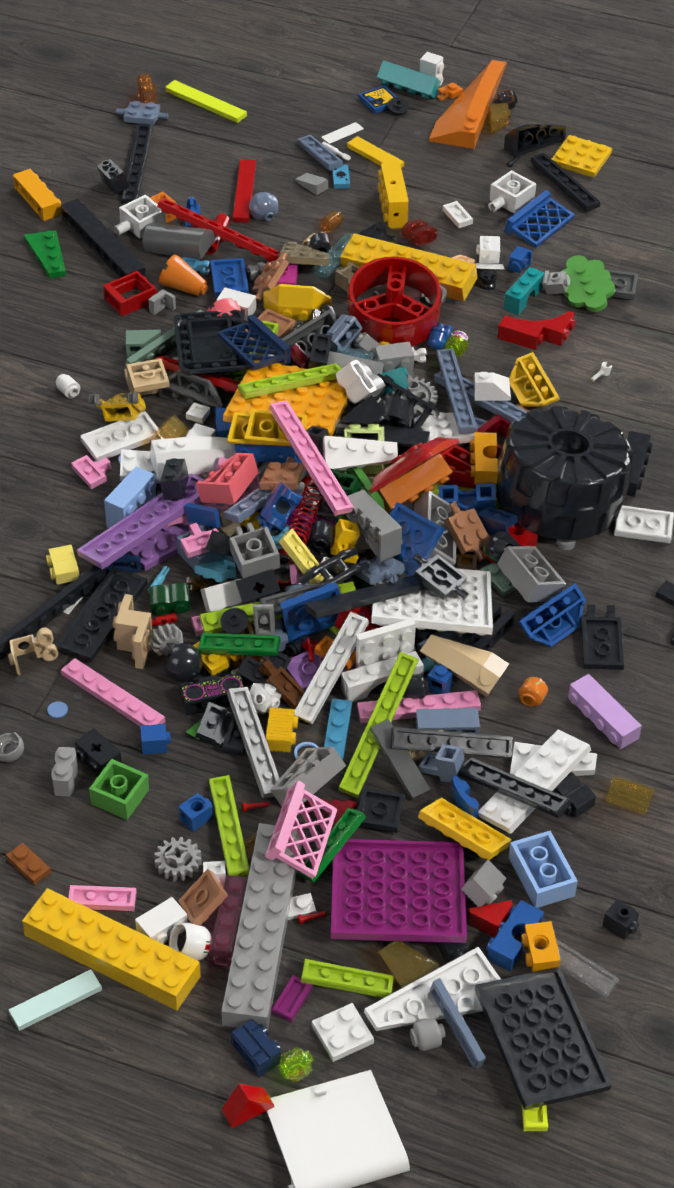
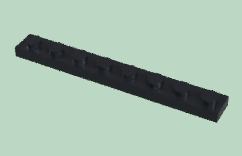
[0,566,106,660]

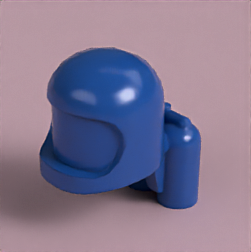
[428,323,452,350]

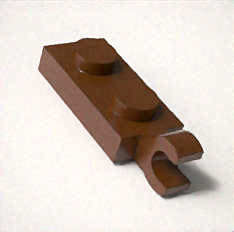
[258,659,306,709]

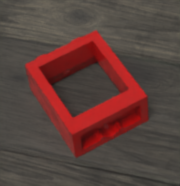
[103,271,157,316]

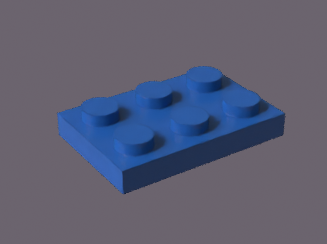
[210,258,249,297]

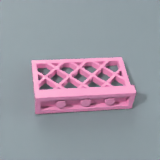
[265,781,337,879]

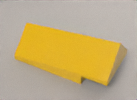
[227,409,307,446]

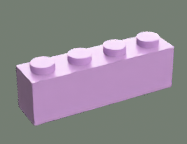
[568,674,642,750]

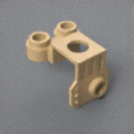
[8,628,58,676]

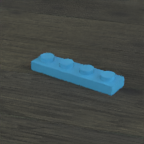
[324,699,352,761]

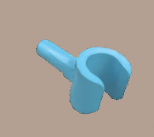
[272,525,290,550]

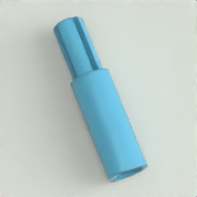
[148,566,169,593]

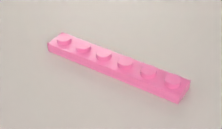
[61,658,165,726]
[357,690,481,723]

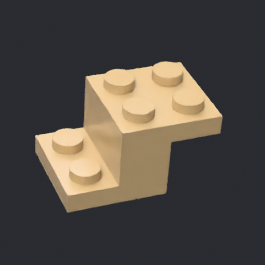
[124,359,170,396]
[112,594,152,669]

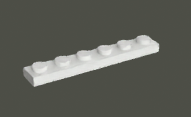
[295,612,369,724]

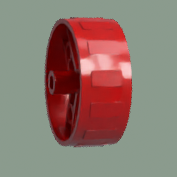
[347,256,441,347]

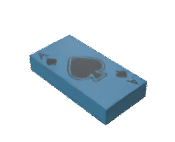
[332,165,350,189]

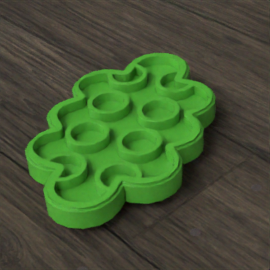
[561,255,615,312]

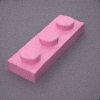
[68,885,137,911]

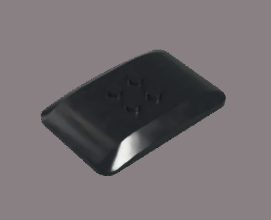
[173,310,250,374]

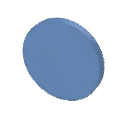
[47,702,68,719]

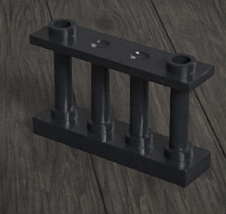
[355,373,440,430]

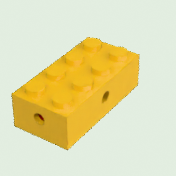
[377,162,409,229]

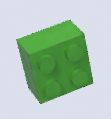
[89,759,149,820]

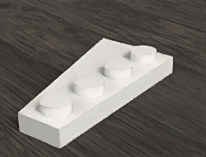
[323,436,398,471]
[510,742,597,776]

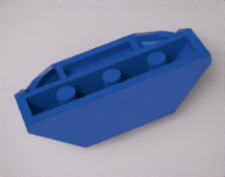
[518,583,586,647]

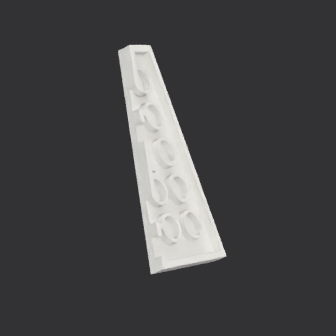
[364,947,500,1031]

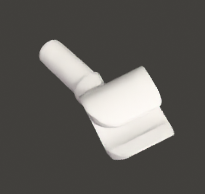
[591,362,612,381]

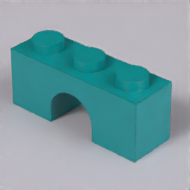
[504,267,544,315]

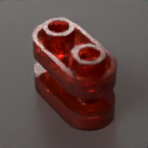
[401,219,438,245]

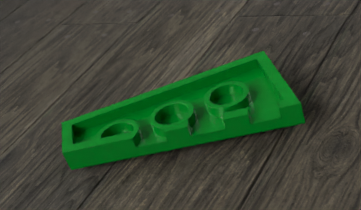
[24,230,66,278]

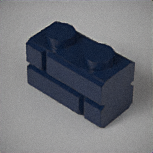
[231,1019,282,1077]

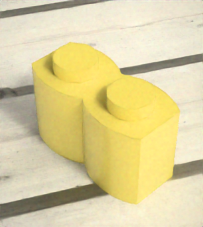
[46,545,79,585]

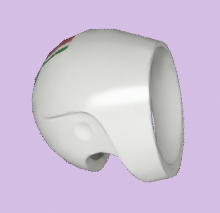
[169,923,212,961]

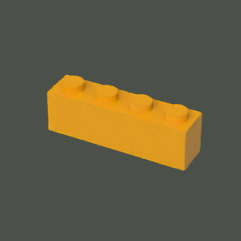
[13,169,62,221]

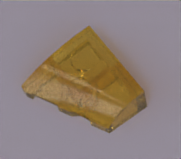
[378,941,440,988]

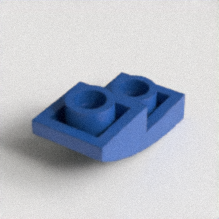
[451,775,479,818]

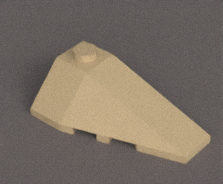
[420,635,509,697]

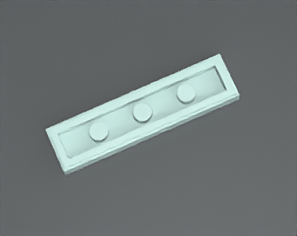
[9,970,102,1031]

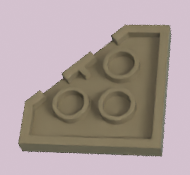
[279,242,331,266]

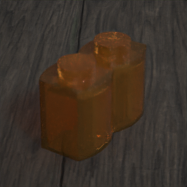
[137,74,157,104]

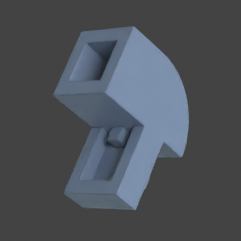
[419,744,464,782]

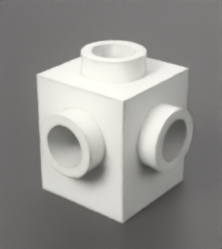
[249,683,281,715]

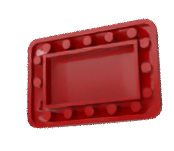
[369,437,460,494]

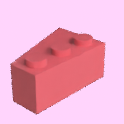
[196,453,259,505]

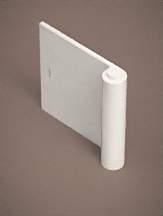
[266,1070,410,1188]

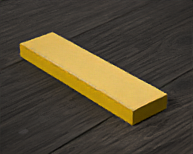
[347,136,404,168]

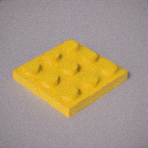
[552,135,612,178]

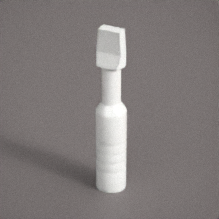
[322,142,351,161]

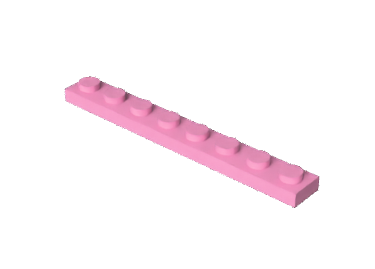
[269,400,354,516]

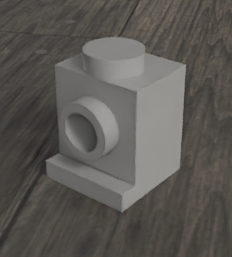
[542,270,570,295]

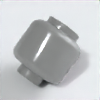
[410,1018,445,1051]

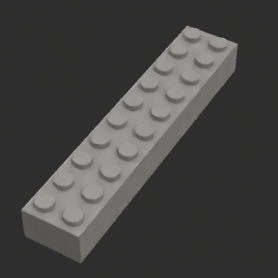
[222,823,302,1032]

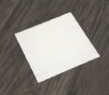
[474,263,504,269]

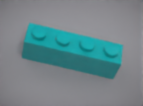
[377,60,441,99]

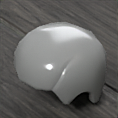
[0,732,24,763]

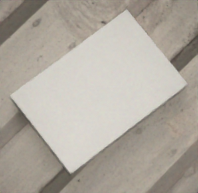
[614,506,674,543]

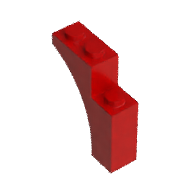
[497,311,576,350]

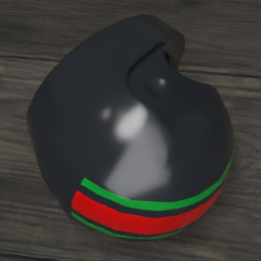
[483,531,520,564]

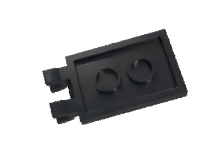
[581,604,624,670]

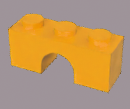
[470,432,498,485]

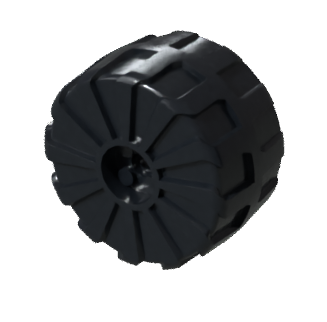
[496,406,633,540]

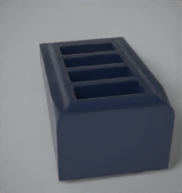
[105,554,141,573]

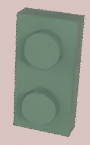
[480,563,517,597]

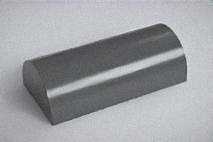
[142,222,216,259]
[282,309,337,366]

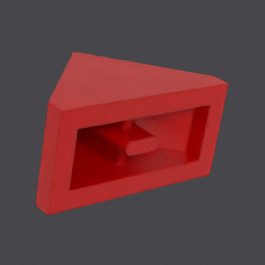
[468,900,513,938]
[222,1084,274,1128]

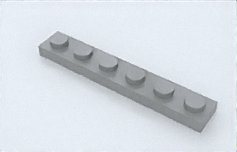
[227,687,280,798]

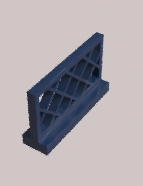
[217,314,291,370]

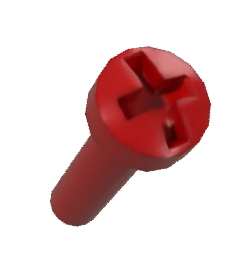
[242,801,270,812]
[297,911,326,924]

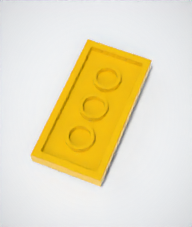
[418,797,512,860]

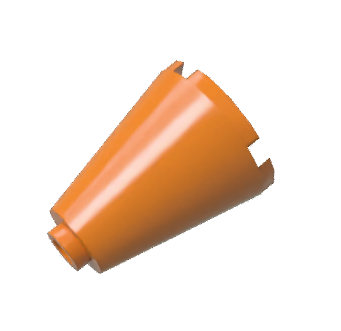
[159,254,208,296]

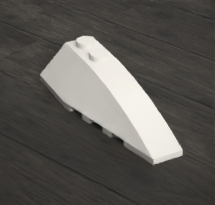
[150,436,236,482]

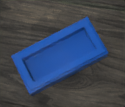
[184,503,222,528]

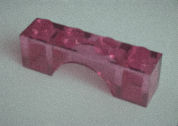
[209,875,248,966]

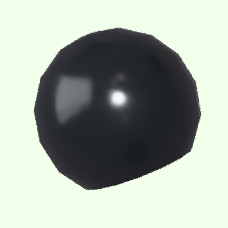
[164,642,203,683]

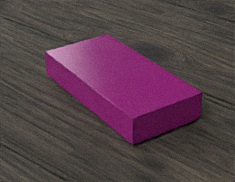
[271,975,313,1023]

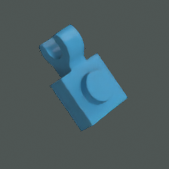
[182,257,210,275]

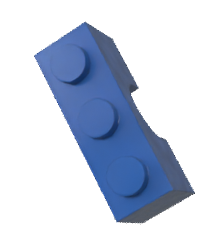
[439,483,496,511]
[486,900,544,972]

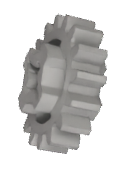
[154,837,202,881]

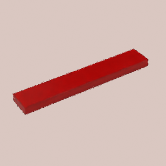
[233,159,256,223]

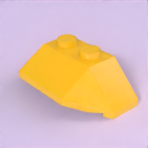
[263,284,331,322]
[509,352,560,407]

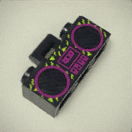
[180,674,244,716]

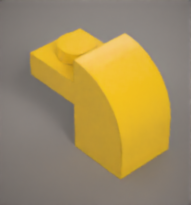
[330,519,360,564]

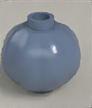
[249,192,279,221]

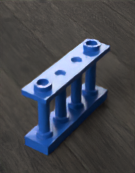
[235,444,302,463]

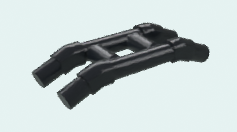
[298,548,370,589]

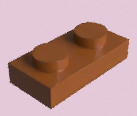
[6,843,51,885]

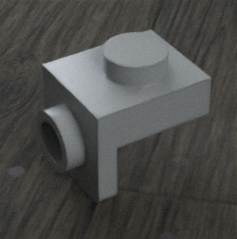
[149,289,176,315]

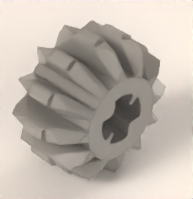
[149,623,183,656]

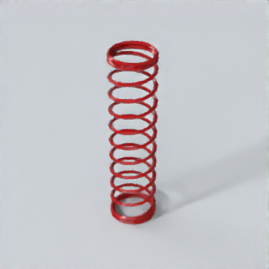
[289,480,323,545]

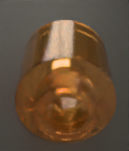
[320,210,343,233]

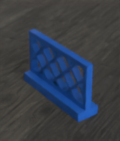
[504,190,575,248]

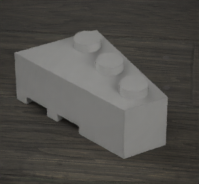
[270,747,346,806]

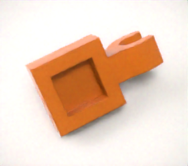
[437,82,463,101]

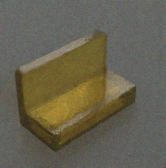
[606,776,656,814]

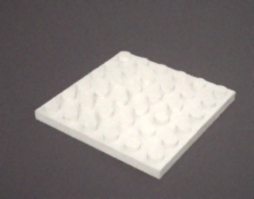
[371,568,493,635]

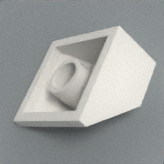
[473,372,511,401]

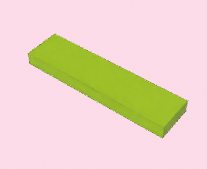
[301,959,394,998]

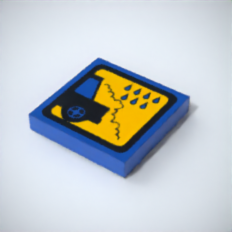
[359,85,397,114]

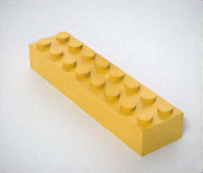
[340,233,477,302]
[22,888,201,1011]

